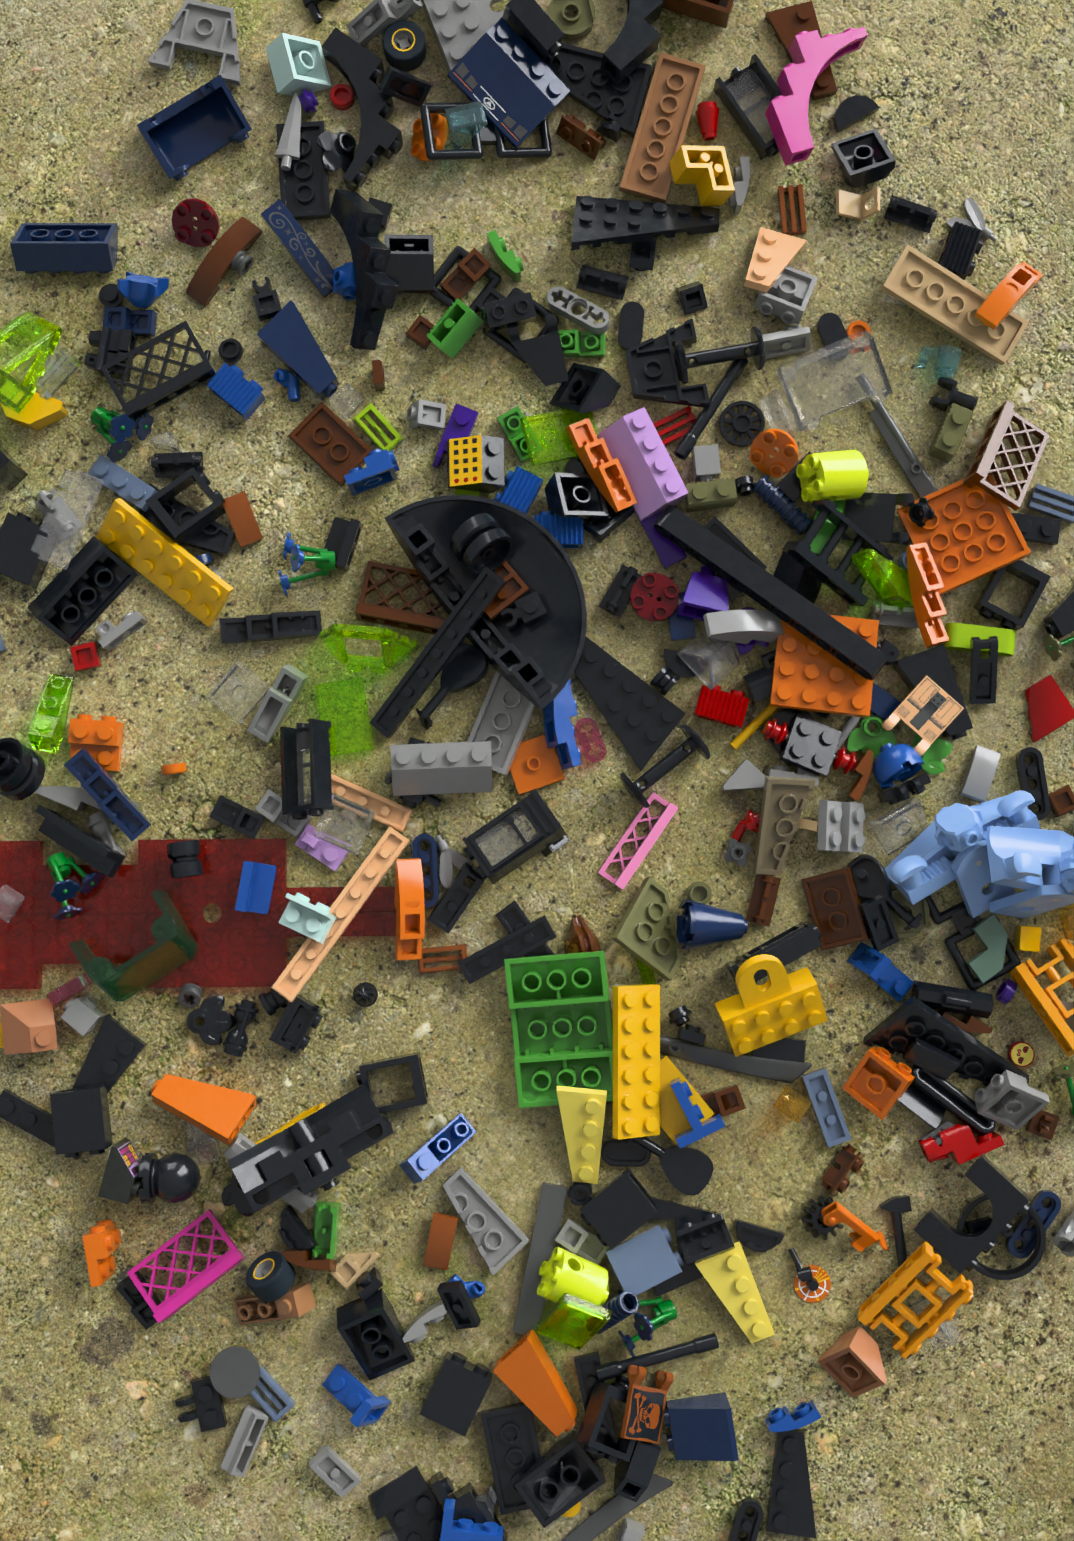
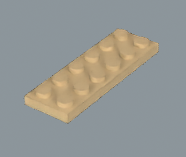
[881,244,1029,365]

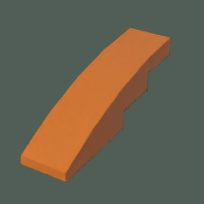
[565,418,637,512]
[906,542,949,648]

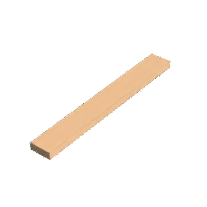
[271,826,410,1003]

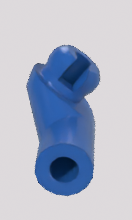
[274,369,301,402]
[448,1274,485,1298]

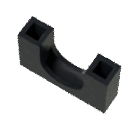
[914,1155,1030,1274]

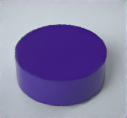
[996,979,1017,1005]

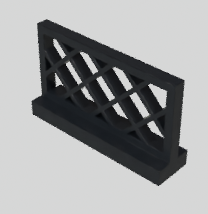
[100,321,215,421]

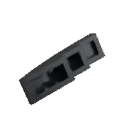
[219,610,322,644]

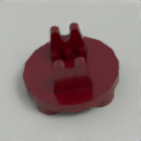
[171,198,220,247]
[630,573,679,622]

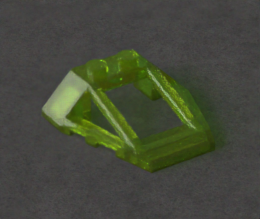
[0,312,63,413]
[319,623,419,674]

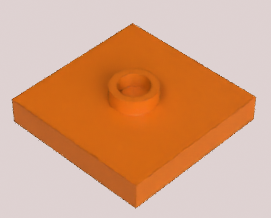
[510,734,565,795]

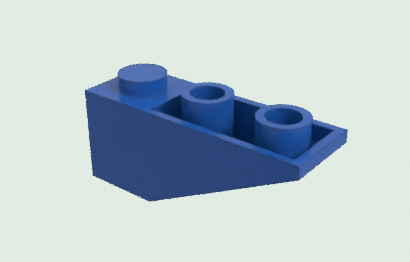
[399,1113,476,1184]

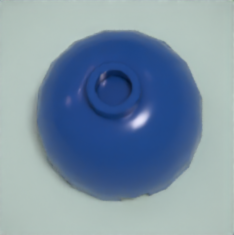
[873,743,925,789]

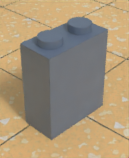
[605,1225,685,1296]

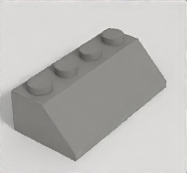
[390,741,492,796]

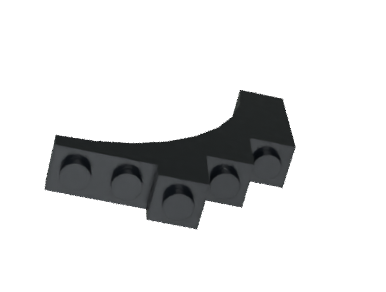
[600,0,663,84]
[322,27,403,191]
[330,189,399,350]

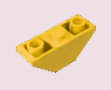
[0,381,69,431]

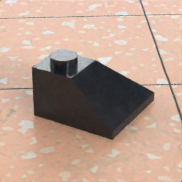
[549,363,621,414]
[544,472,609,518]

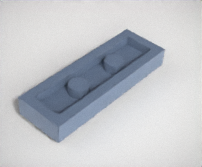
[87,454,158,513]
[801,1068,852,1148]

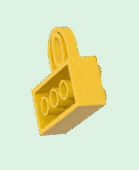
[714,954,828,1057]

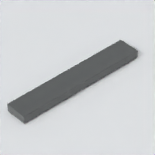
[513,1182,567,1336]

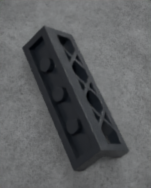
[35,805,126,878]

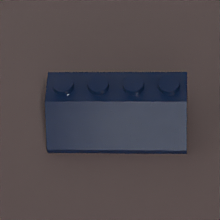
[10,223,118,274]

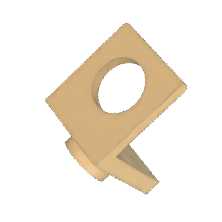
[836,187,880,221]

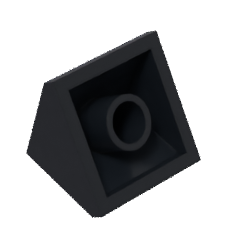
[773,551,822,604]

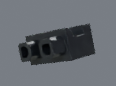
[84,326,138,382]

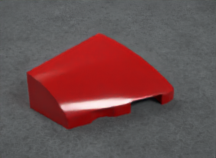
[1025,675,1074,742]

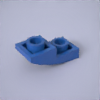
[765,1401,821,1432]

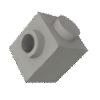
[691,444,721,482]
[61,996,105,1036]

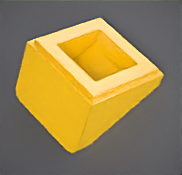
[1014,925,1041,952]

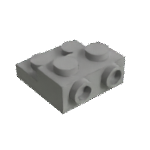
[754,266,818,324]
[817,800,866,853]
[974,1070,1050,1130]

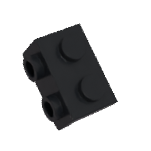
[675,1213,735,1266]

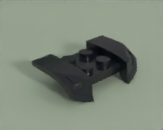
[368,1465,444,1541]

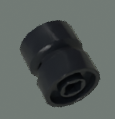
[166,840,204,879]

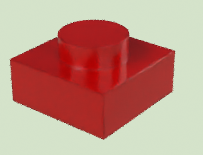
[70,642,101,672]

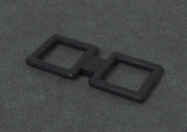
[420,102,552,160]
[428,246,559,364]
[924,889,1021,991]

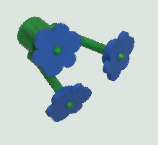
[278,532,335,597]

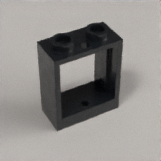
[145,467,226,545]
[974,560,1051,631]
[356,1052,429,1113]
[576,1380,636,1464]

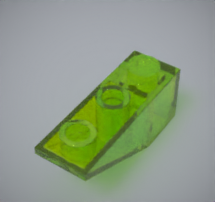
[851,548,914,610]
[28,673,75,753]

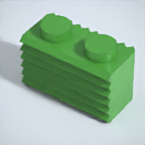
[427,299,484,358]

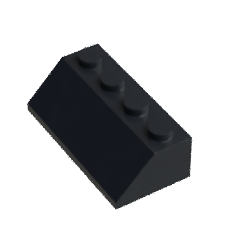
[27,536,137,646]

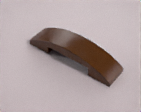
[186,217,263,308]

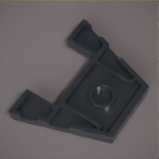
[625,319,710,408]
[649,1196,724,1296]

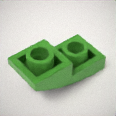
[487,230,524,282]
[558,329,606,358]
[496,406,542,462]

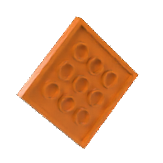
[897,475,1031,596]
[769,615,879,718]

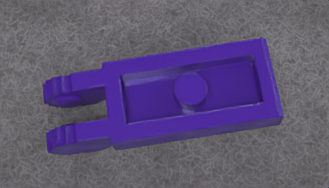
[432,404,479,473]

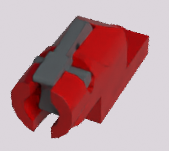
[918,1121,1005,1165]

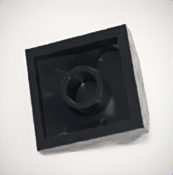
[831,129,896,187]

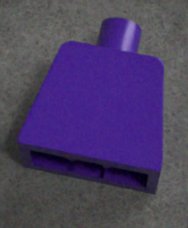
[677,566,729,621]

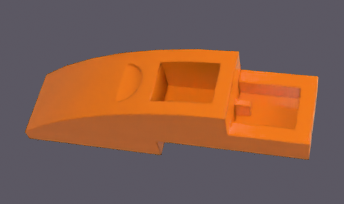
[974,261,1043,330]
[394,858,425,961]

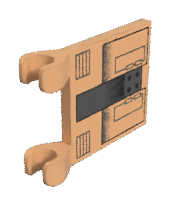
[881,675,964,756]

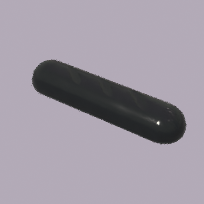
[911,1065,996,1135]

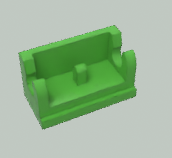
[311,1201,341,1259]

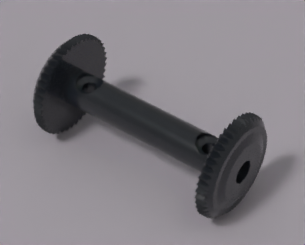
[674,327,765,384]
[620,724,710,808]

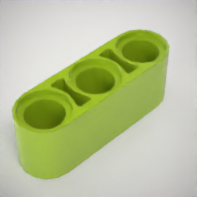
[943,622,1016,657]

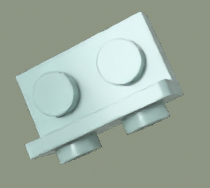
[278,892,337,944]

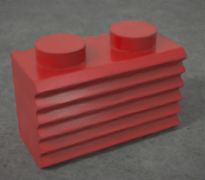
[693,683,750,729]

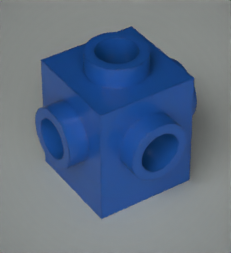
[333,262,356,300]

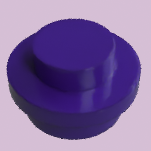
[298,89,319,114]

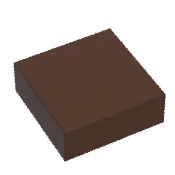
[406,315,435,350]
[372,360,385,391]
[1049,784,1074,817]

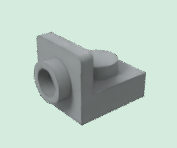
[407,399,446,430]

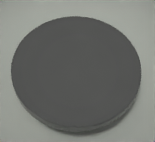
[210,1346,260,1399]

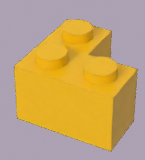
[669,145,735,206]

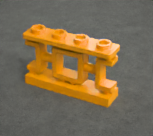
[1009,938,1074,1058]
[858,1241,973,1359]

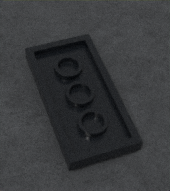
[276,121,331,220]
[481,1402,541,1515]

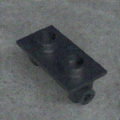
[884,195,938,233]
[576,265,629,300]
[151,452,203,478]
[599,565,642,619]

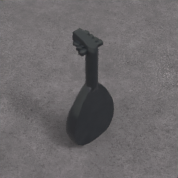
[416,643,489,730]
[845,854,923,931]
[625,1137,714,1196]

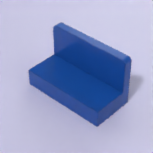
[235,861,277,914]

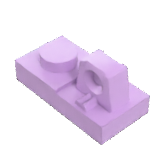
[295,824,349,871]

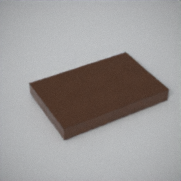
[288,402,373,487]
[801,867,870,951]

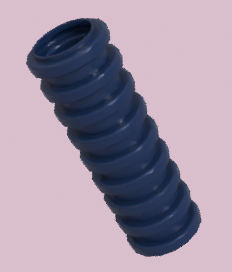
[753,476,813,535]
[586,1291,639,1334]

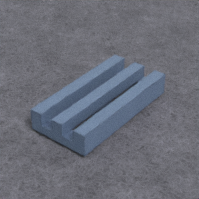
[1027,483,1074,524]
[249,1366,296,1422]

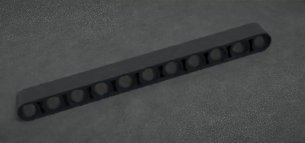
[653,505,888,680]

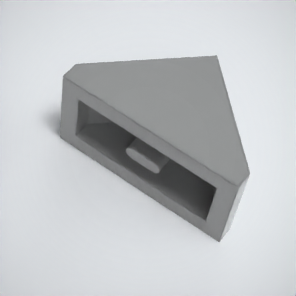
[721,759,766,791]

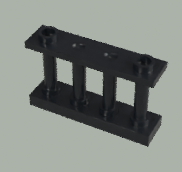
[782,499,894,606]

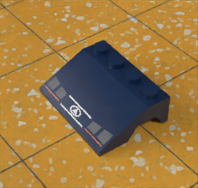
[447,17,570,149]

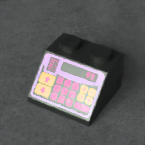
[98,1138,144,1204]

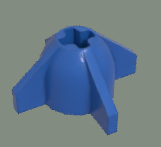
[117,271,169,308]

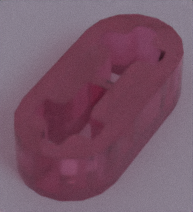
[575,717,606,763]
[46,972,94,1006]

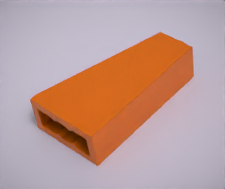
[151,1074,257,1146]
[493,1329,578,1437]

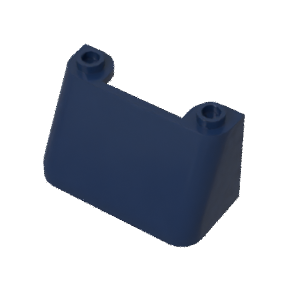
[136,75,252,181]

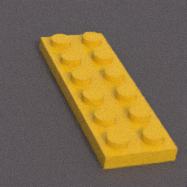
[96,498,234,627]
[613,984,660,1139]

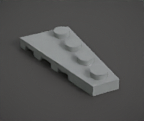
[443,1166,529,1276]

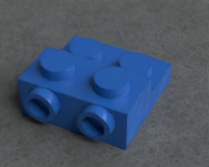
[344,449,400,496]

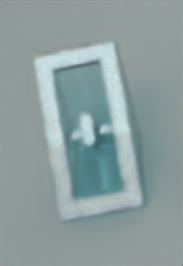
[445,101,488,149]

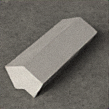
[220,1404,269,1477]

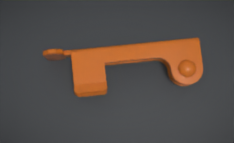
[821,1201,888,1252]

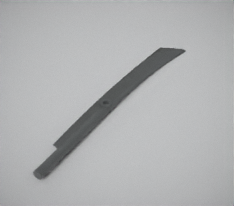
[855,373,938,498]
[660,1034,812,1084]
[562,1474,673,1541]

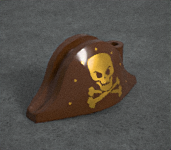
[564,916,601,954]

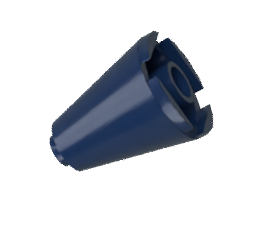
[677,900,748,950]

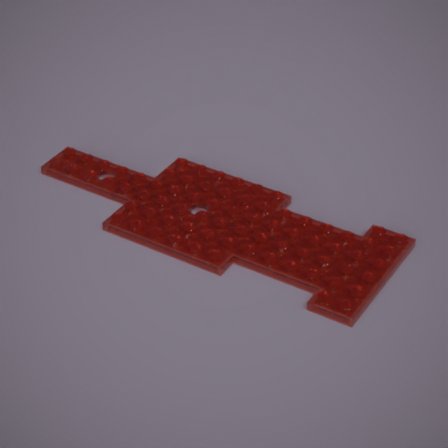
[0,838,396,989]

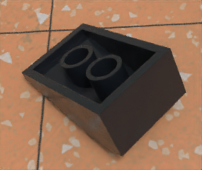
[336,1288,415,1381]
[514,1430,606,1528]

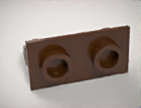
[556,114,607,161]
[746,874,781,926]
[820,1143,864,1196]

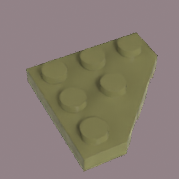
[611,877,682,981]

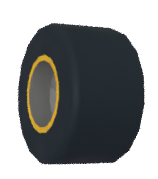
[382,20,427,72]
[245,1251,296,1302]

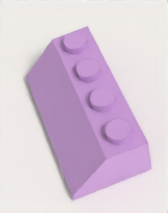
[597,407,688,521]

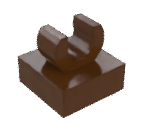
[1025,1110,1060,1140]

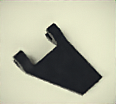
[507,314,569,386]

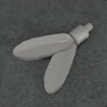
[946,198,997,241]
[436,835,476,888]

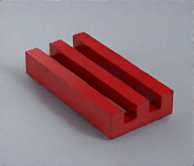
[653,406,696,446]

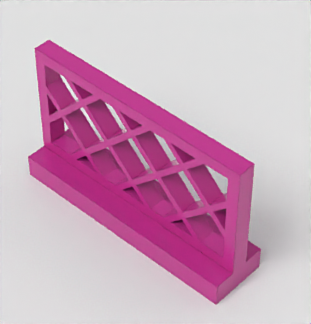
[127,1209,246,1323]

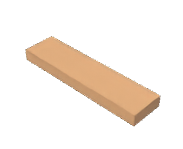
[331,774,413,832]

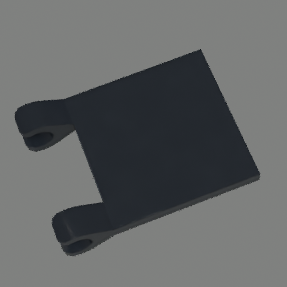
[842,492,915,545]

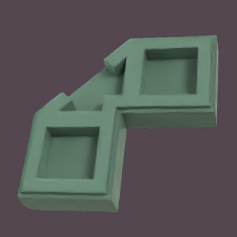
[966,913,1008,983]

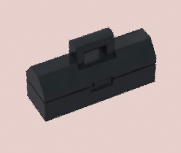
[742,650,775,704]
[911,980,994,1019]

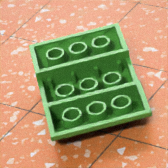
[504,951,613,1108]

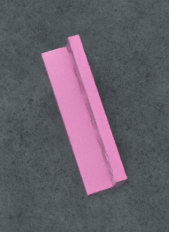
[598,792,678,890]

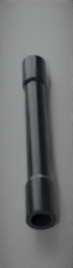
[673,358,749,460]
[595,1333,719,1382]

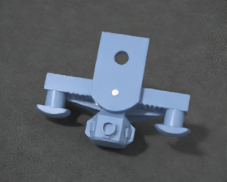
[885,791,1040,918]
[986,826,1074,919]

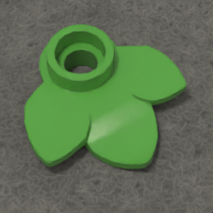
[847,715,896,764]
[910,733,953,775]

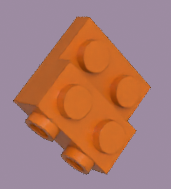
[68,714,124,772]
[842,1046,915,1120]
[82,1219,122,1287]

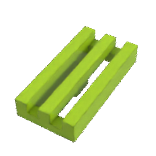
[353,403,404,452]

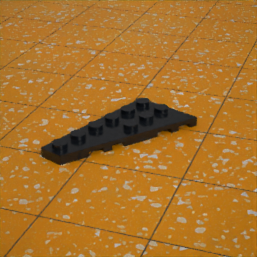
[574,636,686,772]
[863,996,1029,1087]

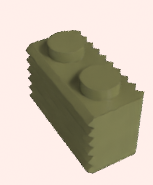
[927,403,974,463]
[685,477,737,512]

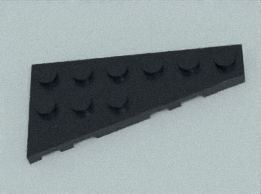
[545,43,652,137]
[571,196,720,250]

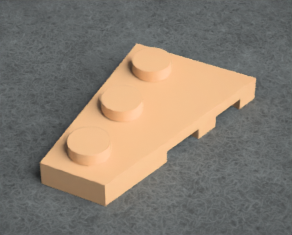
[744,227,807,293]

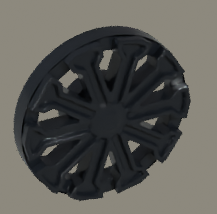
[719,401,765,447]

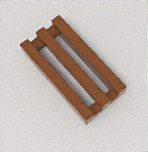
[777,184,807,235]
[418,944,468,974]

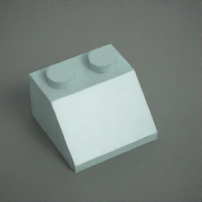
[266,33,332,96]

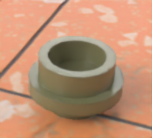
[687,881,712,904]

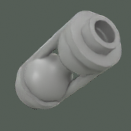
[88,811,126,864]

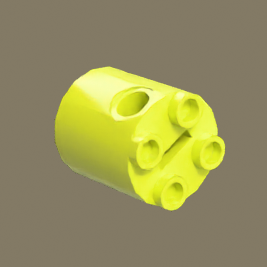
[796,450,869,503]
[537,1246,609,1317]

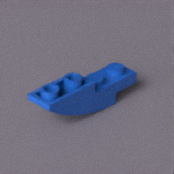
[543,679,581,770]

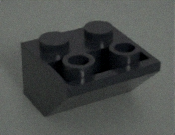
[385,235,434,293]

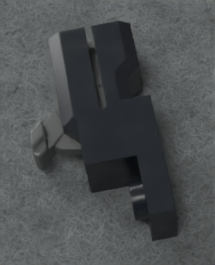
[430,1471,508,1541]

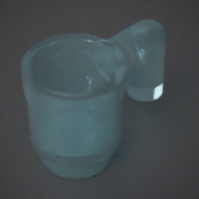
[917,345,963,380]

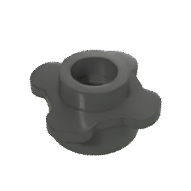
[724,838,752,866]

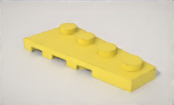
[556,1086,607,1184]
[695,1241,775,1343]

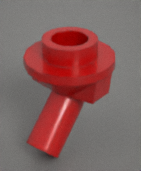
[731,809,760,842]

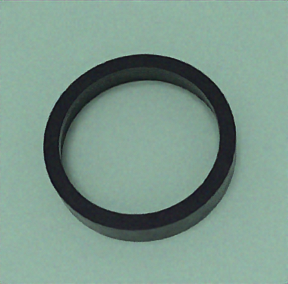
[957,1193,1046,1280]

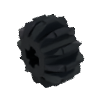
[801,1195,843,1240]

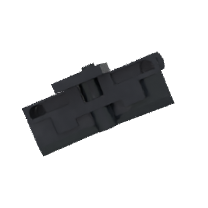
[228,1084,393,1214]

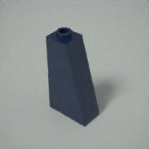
[257,300,339,401]

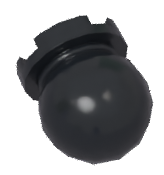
[138,1153,200,1204]

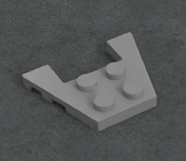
[148,0,241,86]

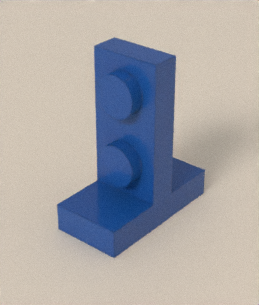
[847,942,914,1002]
[670,1078,725,1149]
[322,1364,391,1427]
[440,1498,503,1541]

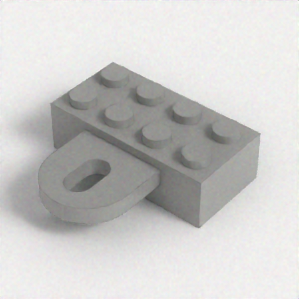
[422,0,504,84]

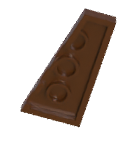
[765,1,837,101]

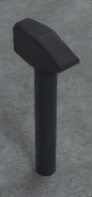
[879,1195,912,1268]

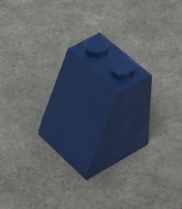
[663,1392,739,1461]

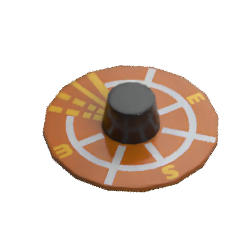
[794,1265,831,1303]

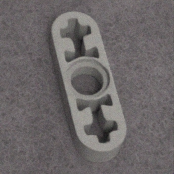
[547,286,610,334]

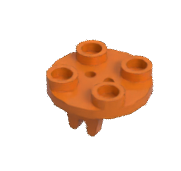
[410,113,449,162]
[749,429,799,478]

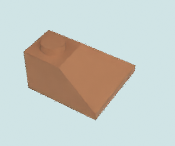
[0,998,58,1054]
[817,1326,887,1398]

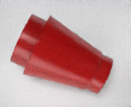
[696,101,719,141]

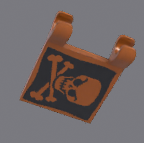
[621,1365,674,1444]

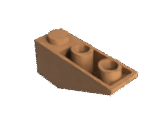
[234,1282,316,1325]

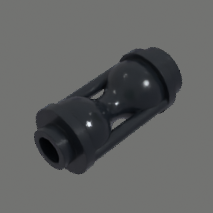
[223,999,260,1057]

